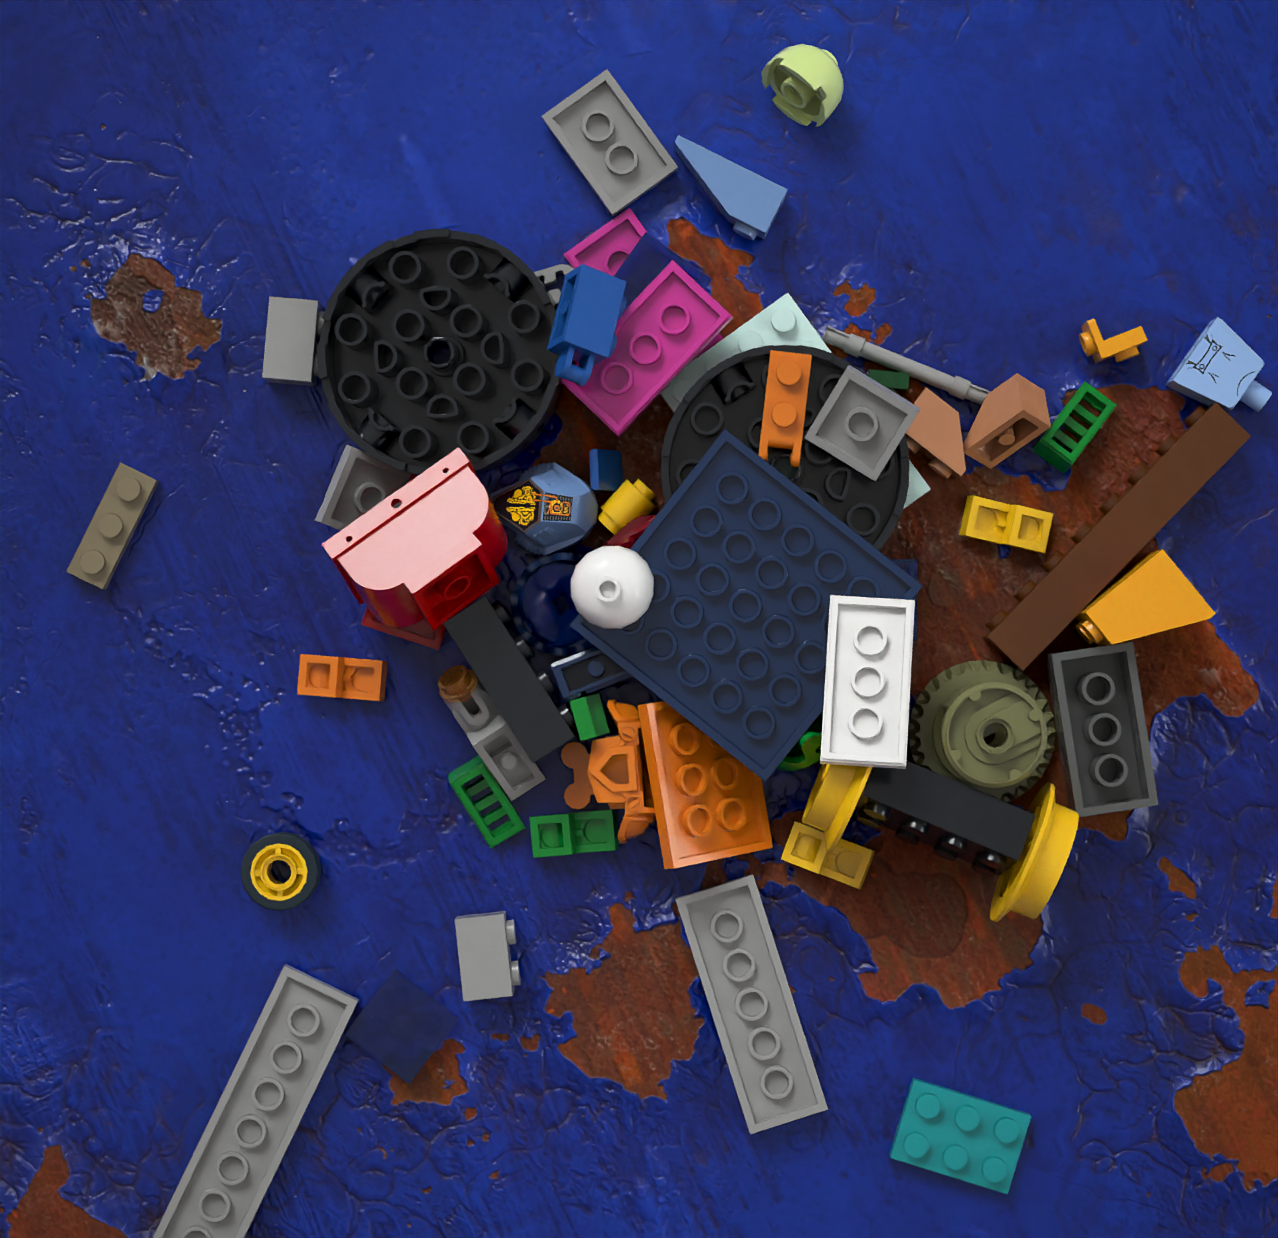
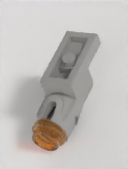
[438,665,546,801]

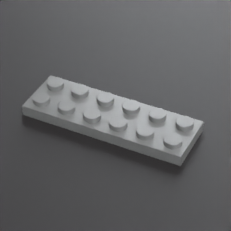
[675,874,828,1134]

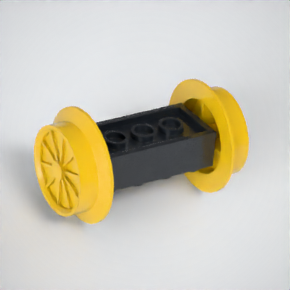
[802,760,1079,922]

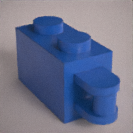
[547,264,626,386]

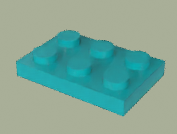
[889,1078,1031,1194]

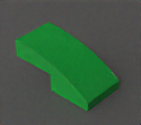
[569,693,610,741]
[529,809,620,858]

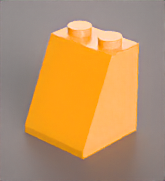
[1075,549,1216,646]

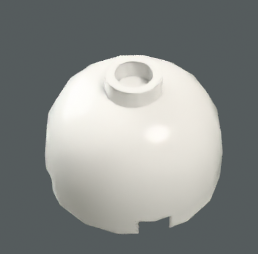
[570,546,654,629]

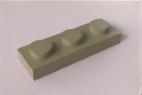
[66,462,159,590]

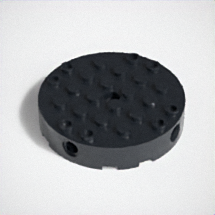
[317,229,564,475]
[661,345,909,550]

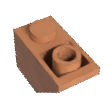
[905,388,966,479]

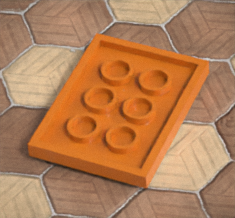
[637,701,773,869]

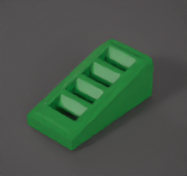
[1033,381,1117,473]
[448,755,526,848]

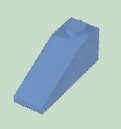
[674,135,788,240]

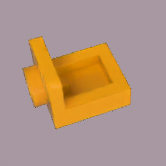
[1079,318,1148,364]

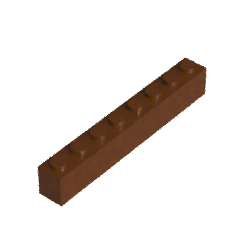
[983,402,1251,671]

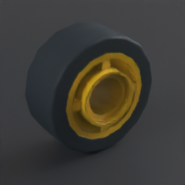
[240,832,321,911]

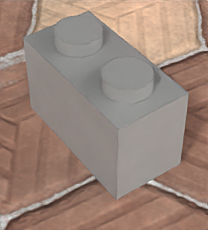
[262,296,324,386]
[455,911,521,1001]

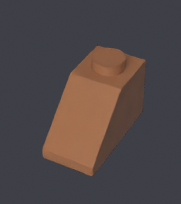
[963,373,1051,469]

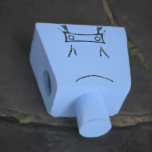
[1165,317,1272,412]

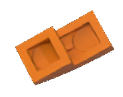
[297,654,388,701]

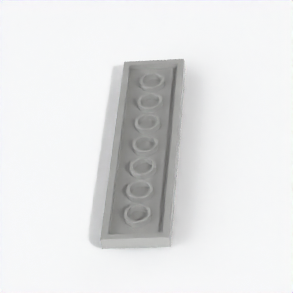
[153,964,360,1238]

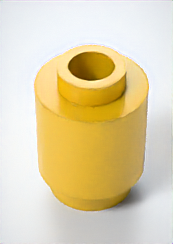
[597,479,656,535]

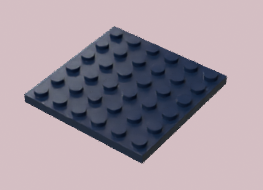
[570,429,923,781]

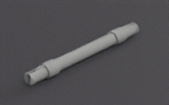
[822,325,991,405]

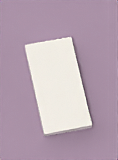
[820,595,915,769]

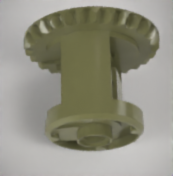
[908,660,1056,802]

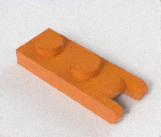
[758,350,812,467]

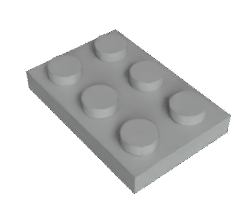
[541,69,678,217]

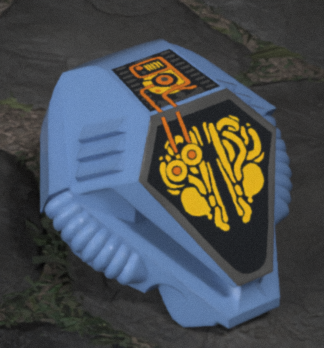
[490,462,598,556]

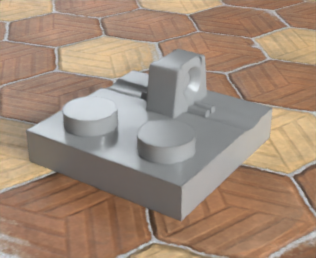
[804,365,921,481]
[315,445,411,531]

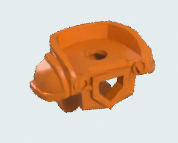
[561,699,656,844]

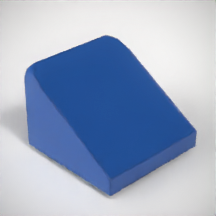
[589,449,623,493]

